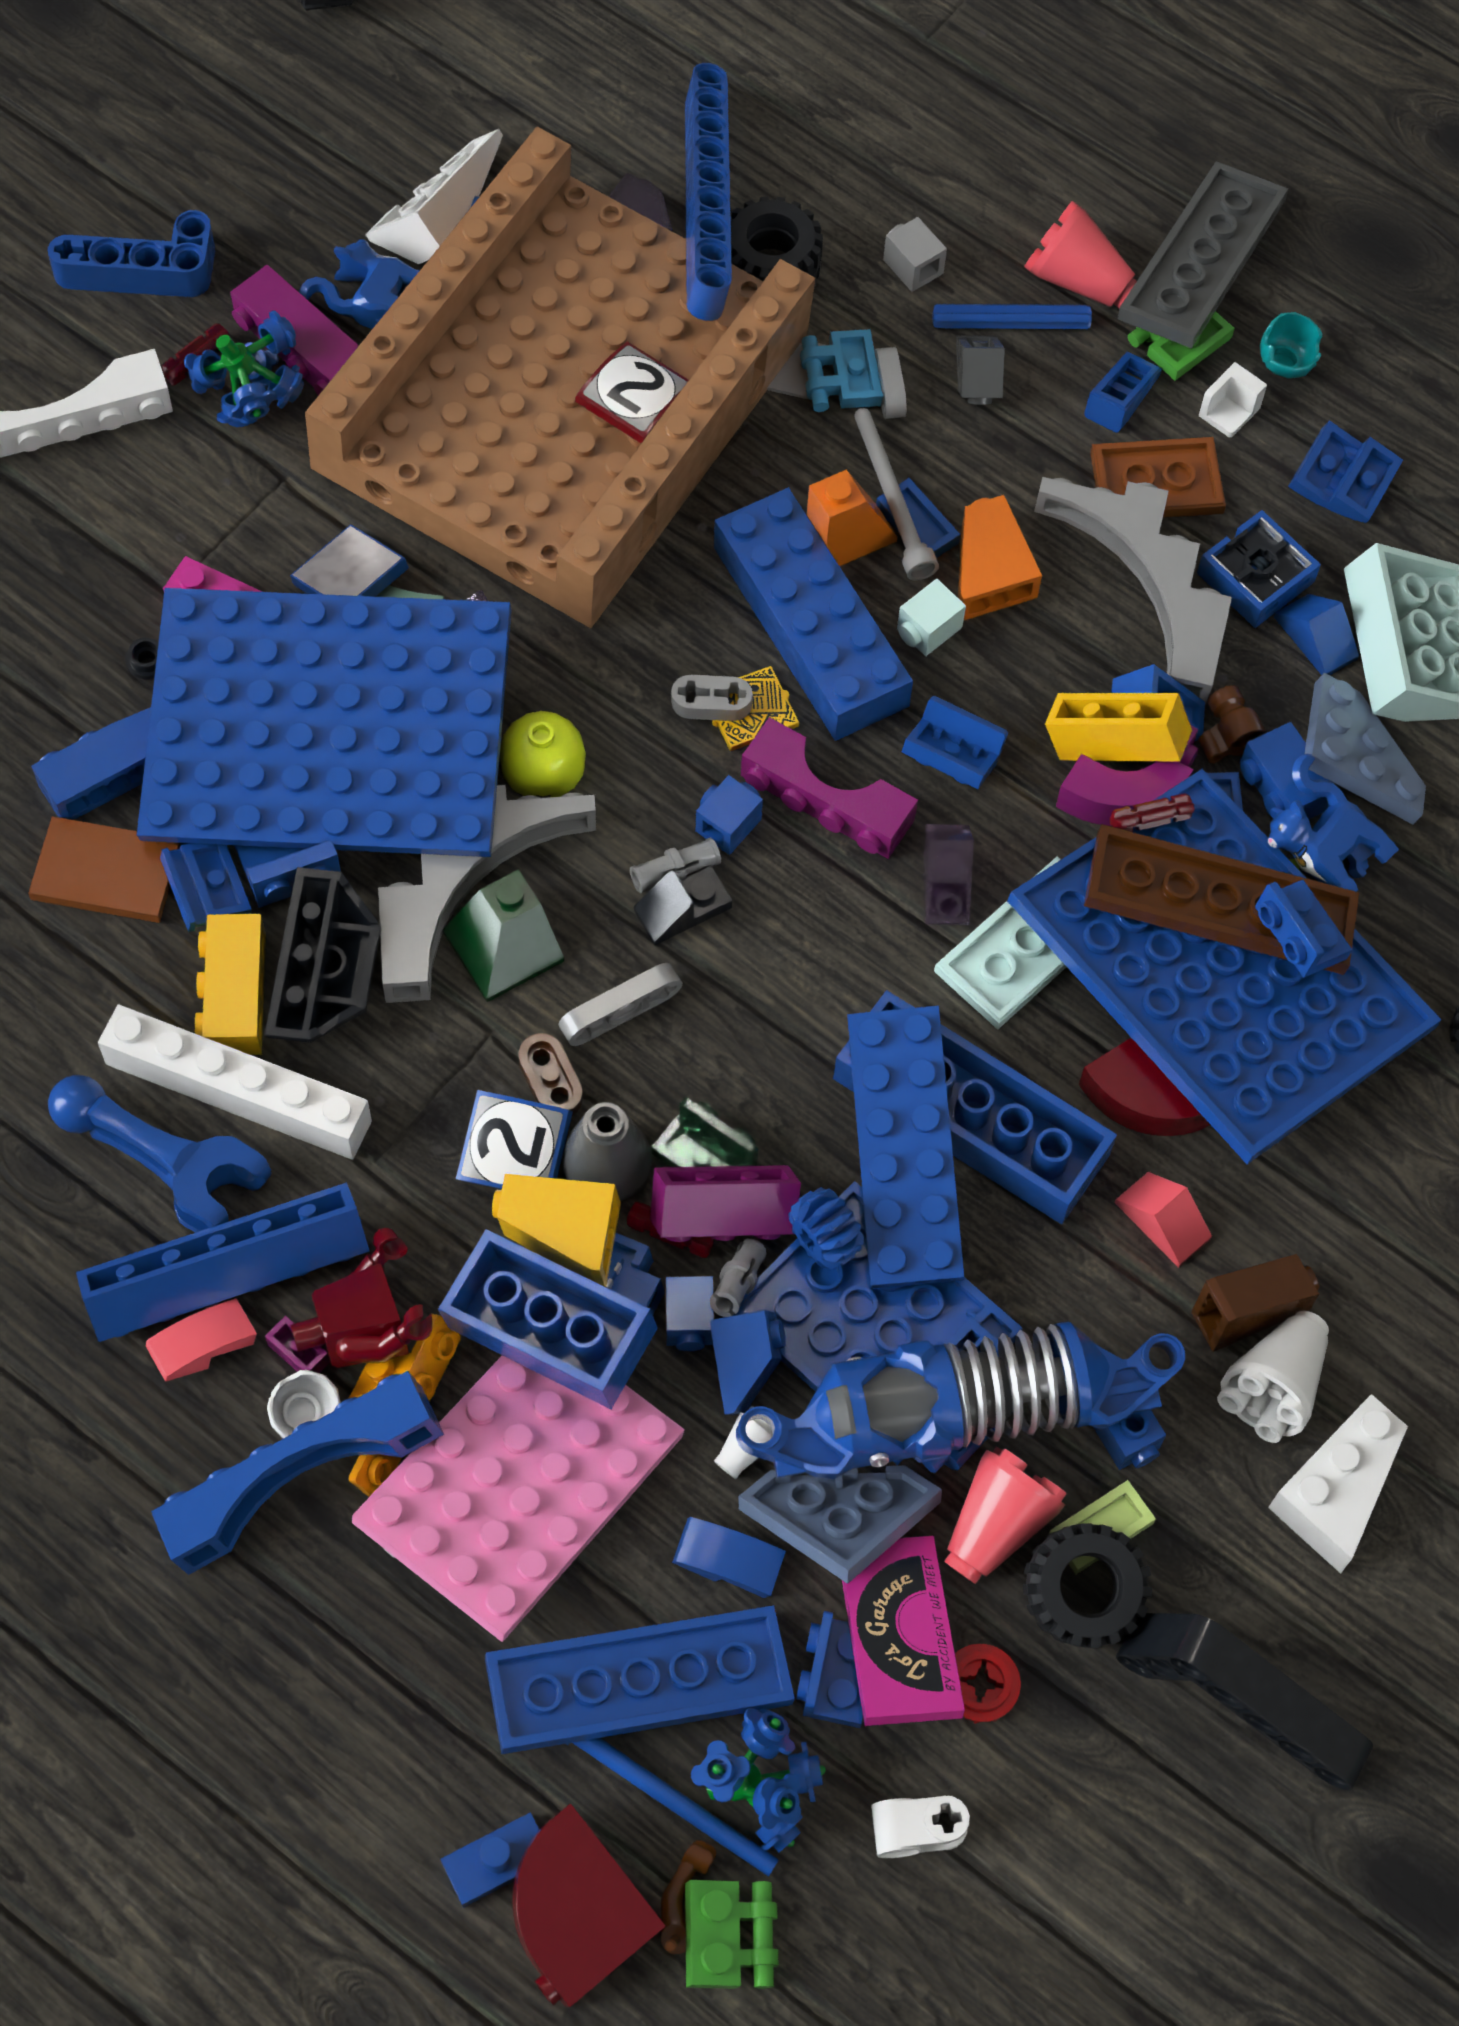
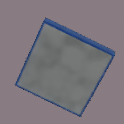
[290,524,409,597]

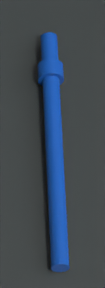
[565,1738,779,1877]

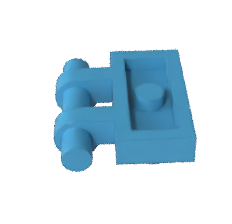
[800,329,883,412]

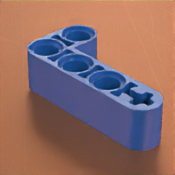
[48,210,215,297]

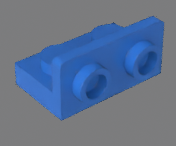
[1255,880,1353,978]
[796,1611,863,1728]

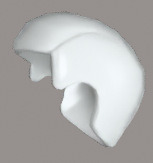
[267,1370,341,1439]

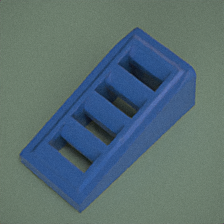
[1084,352,1162,433]

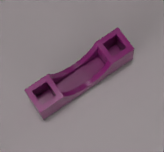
[741,717,918,859]

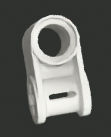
[871,1795,970,1858]

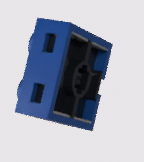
[1197,510,1321,628]

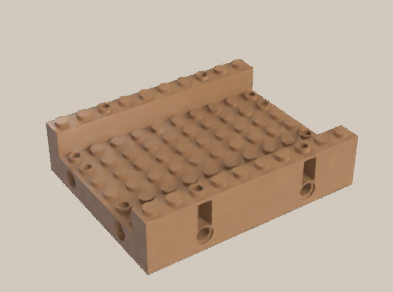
[305,127,815,628]

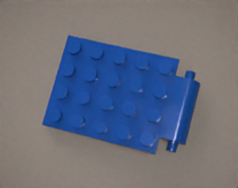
[733,1181,1023,1473]

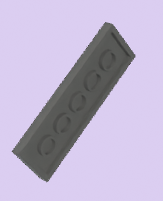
[1118,161,1288,349]

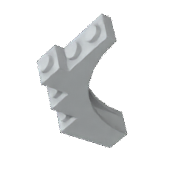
[1034,477,1232,705]
[378,785,596,1003]

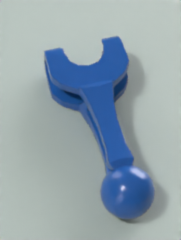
[48,1075,272,1233]

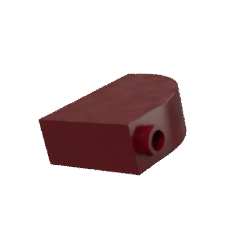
[1079,1038,1210,1136]
[512,1803,665,2008]

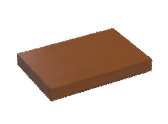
[1090,437,1226,518]
[28,816,182,923]

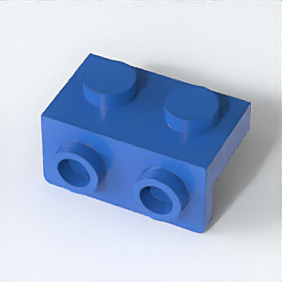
[901,696,1008,789]

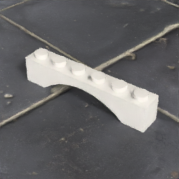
[0,349,173,458]

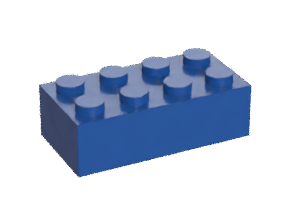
[438,1229,658,1409]

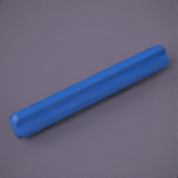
[932,304,1092,329]

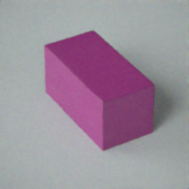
[265,1315,330,1373]

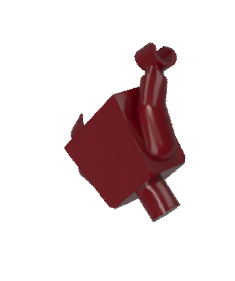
[290,1228,433,1368]

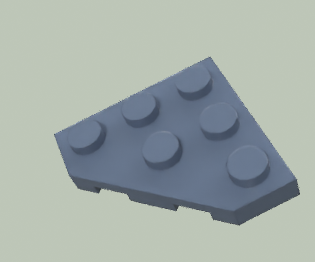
[1304,673,1426,825]
[738,1465,942,1584]

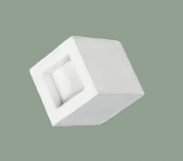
[1199,362,1267,437]

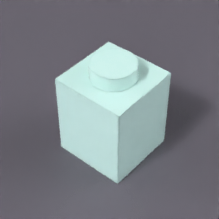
[897,578,966,656]

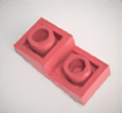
[145,1298,257,1382]

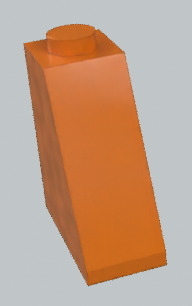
[807,469,897,566]
[958,495,1042,620]

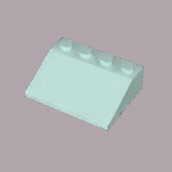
[1344,543,1459,722]

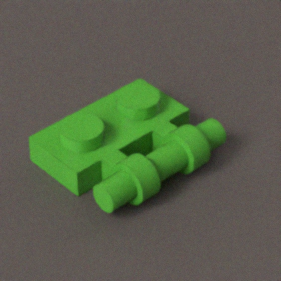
[1128,311,1235,381]
[685,1880,779,1989]

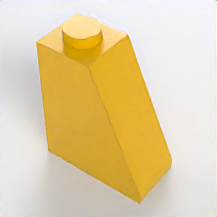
[492,1174,621,1287]

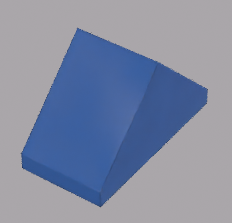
[1274,594,1359,675]

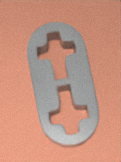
[874,347,907,419]
[671,675,753,721]

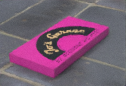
[842,1536,965,1726]

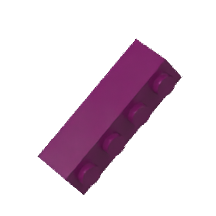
[230,265,359,396]

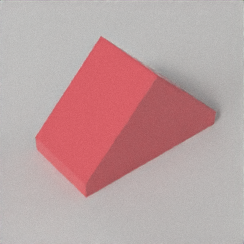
[1114,1172,1212,1268]

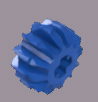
[788,1187,864,1270]

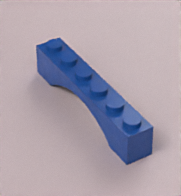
[151,1371,444,1575]

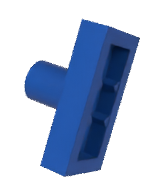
[440,1812,539,1908]

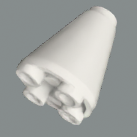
[1217,1311,1329,1443]

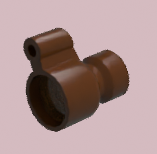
[1198,685,1267,763]

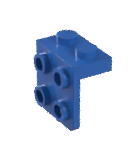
[234,840,341,908]

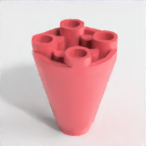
[1024,201,1137,309]
[944,1446,1067,1584]

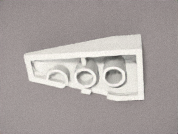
[366,129,503,264]

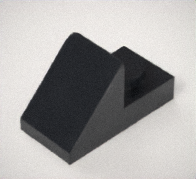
[634,866,732,945]

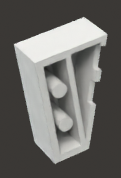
[1268,1394,1408,1574]

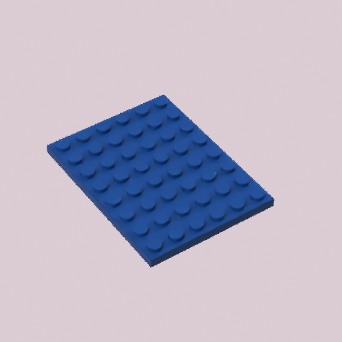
[136,588,512,857]
[1007,769,1442,1164]

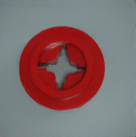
[955,1644,1021,1724]

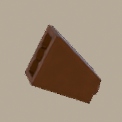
[1191,1254,1319,1352]

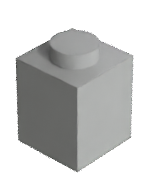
[883,217,947,292]

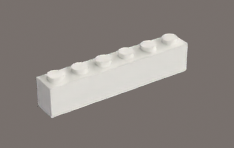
[98,1004,372,1160]

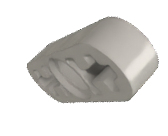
[558,963,683,1046]

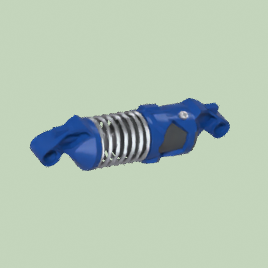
[736,1321,1185,1479]

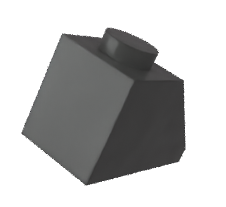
[956,335,1005,405]

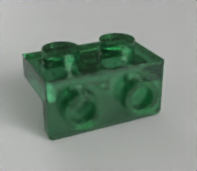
[651,1097,758,1167]

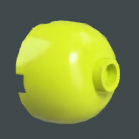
[499,711,586,797]

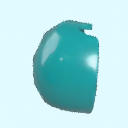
[1260,312,1322,379]

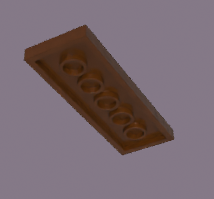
[1084,824,1359,975]

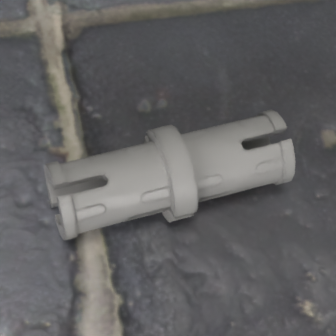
[630,837,721,893]
[710,1238,767,1317]

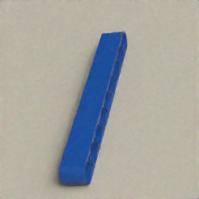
[685,63,732,321]

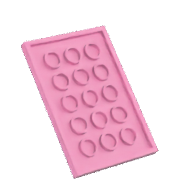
[352,1355,685,1642]

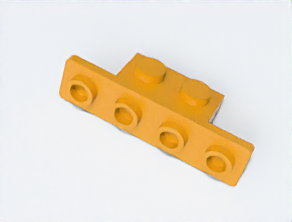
[348,1314,461,1497]

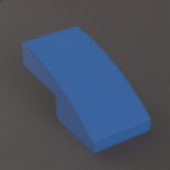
[672,1517,786,1598]

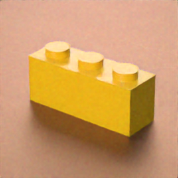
[1045,693,1192,762]
[195,914,266,1055]

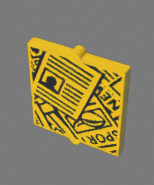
[712,666,799,751]

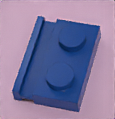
[160,843,252,932]

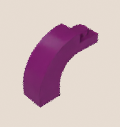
[1056,726,1199,826]

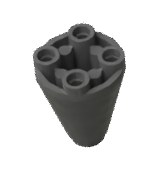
[562,1102,652,1202]

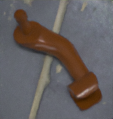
[661,1840,717,1954]

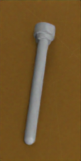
[854,408,939,581]

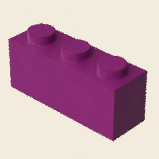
[650,1165,801,1242]

